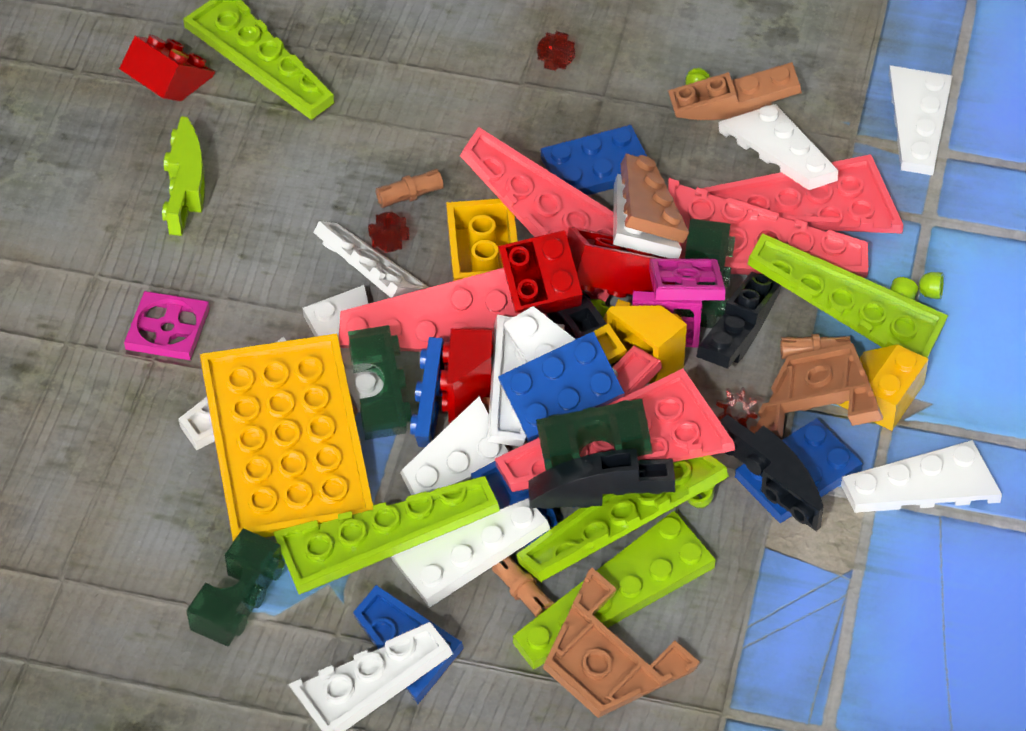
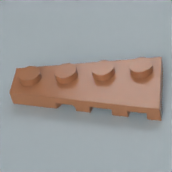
[620,154,689,243]

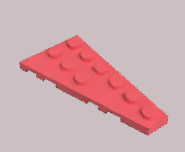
[460,127,614,302]
[702,154,904,234]
[668,178,868,278]
[339,268,547,352]
[495,369,735,492]

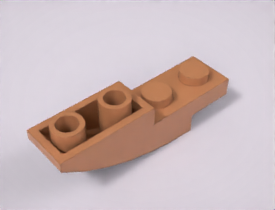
[668,62,802,120]

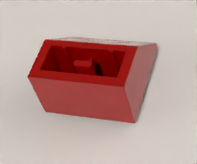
[119,34,215,101]
[498,230,583,314]
[440,328,493,424]

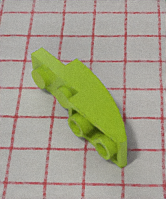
[162,116,205,236]

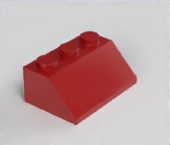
[567,227,675,298]

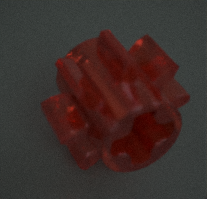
[537,31,575,71]
[368,211,410,253]
[716,387,758,429]

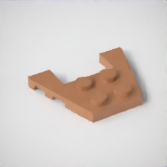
[749,343,883,440]
[543,568,700,718]

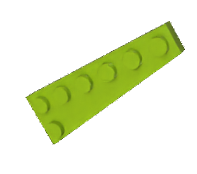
[183,0,334,120]
[747,233,948,358]
[516,455,729,582]
[273,476,500,595]
[513,511,716,670]

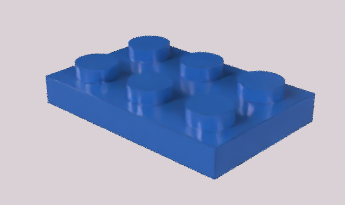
[540,125,647,196]
[498,331,625,441]
[735,418,863,524]

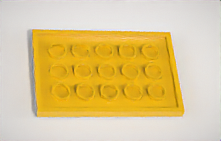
[200,333,373,543]

